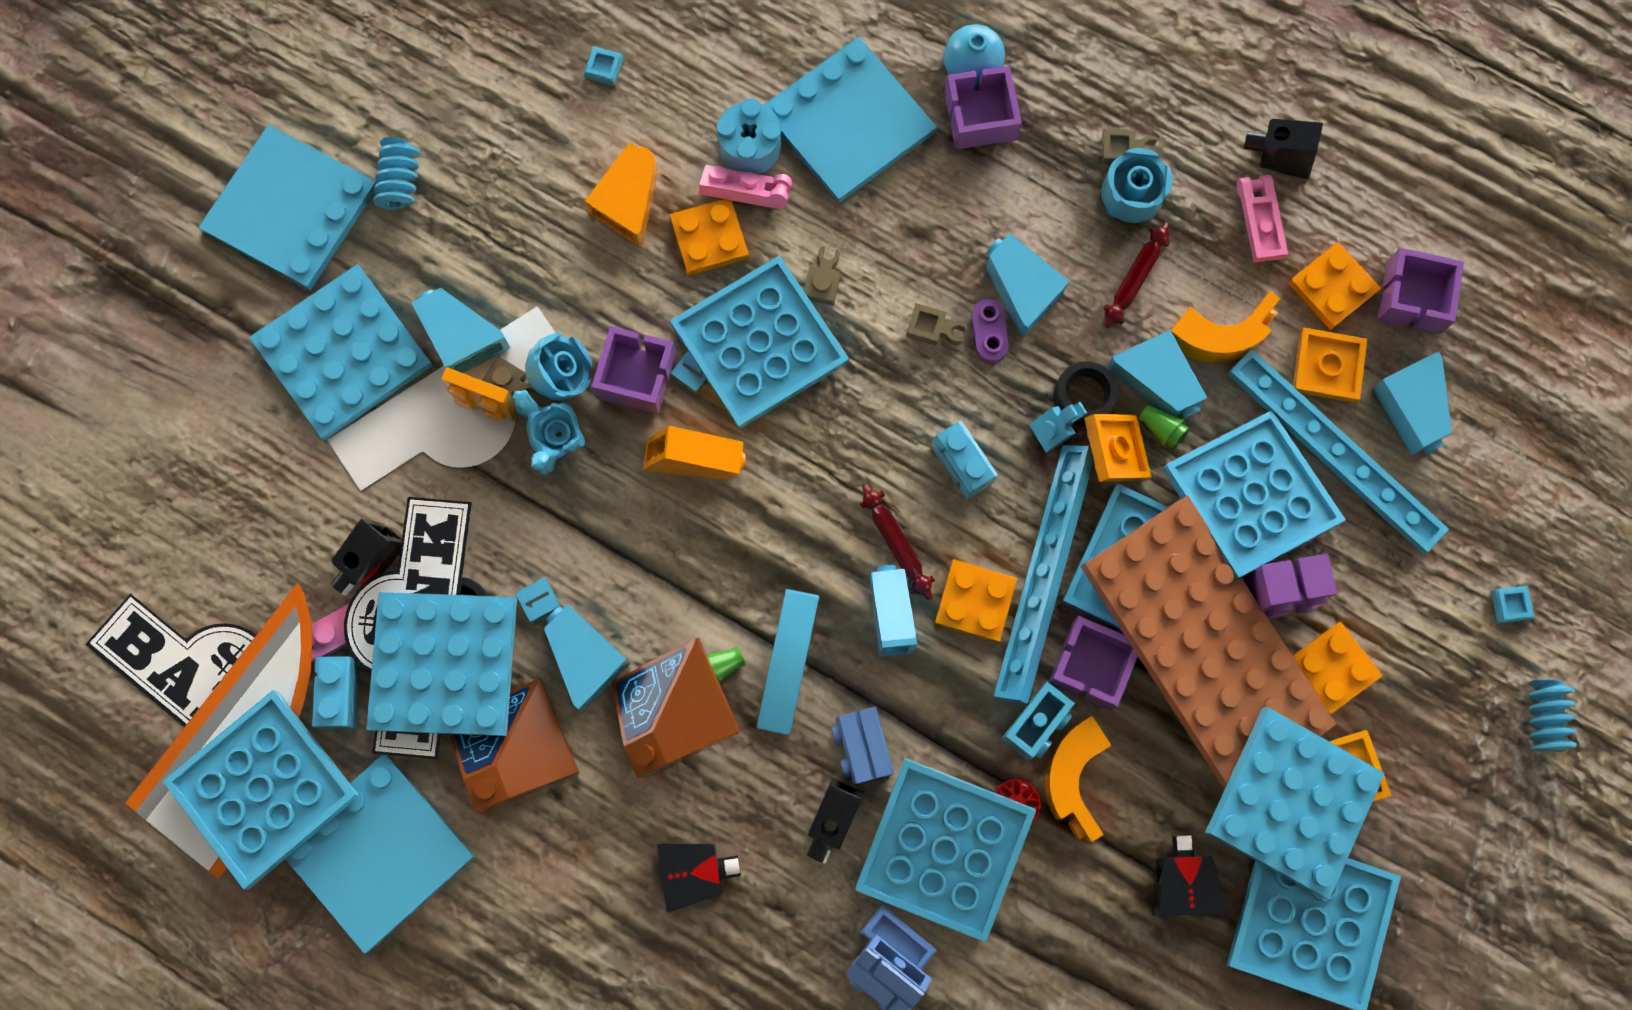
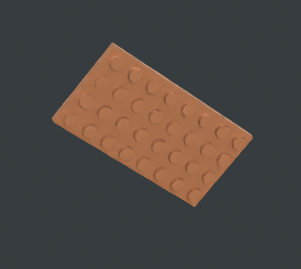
[1080,495,1336,790]

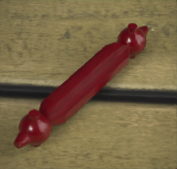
[1103,222,1170,329]
[859,484,935,601]

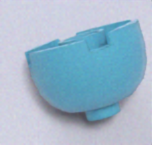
[942,24,1005,90]
[525,332,592,401]

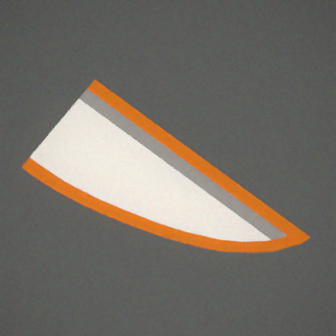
[125,583,312,879]

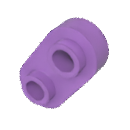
[971,299,1009,364]

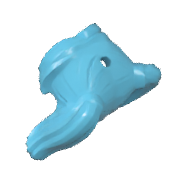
[512,390,585,476]

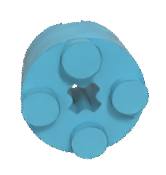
[717,98,781,175]
[1101,148,1172,223]

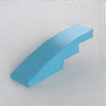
[757,589,819,735]

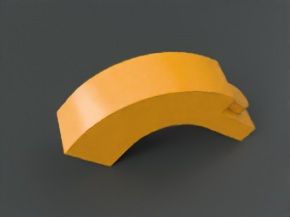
[1171,291,1281,363]
[1045,716,1111,843]

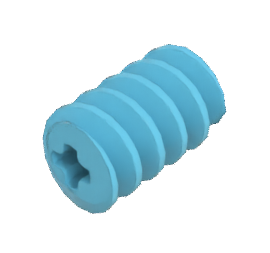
[373,137,421,210]
[1528,680,1577,752]

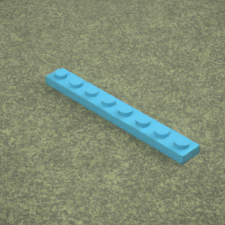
[1227,349,1449,555]
[994,445,1094,704]

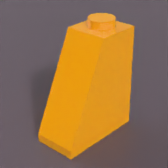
[585,142,658,247]
[643,426,745,480]

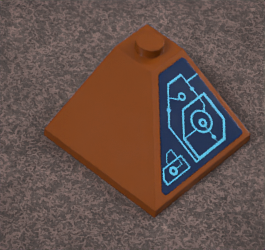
[611,638,741,778]
[450,678,579,814]

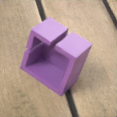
[944,66,1022,150]
[1377,248,1464,334]
[591,326,676,414]
[1243,554,1338,619]
[1048,616,1138,711]

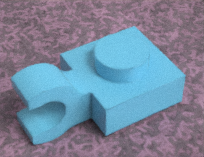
[1029,402,1087,452]

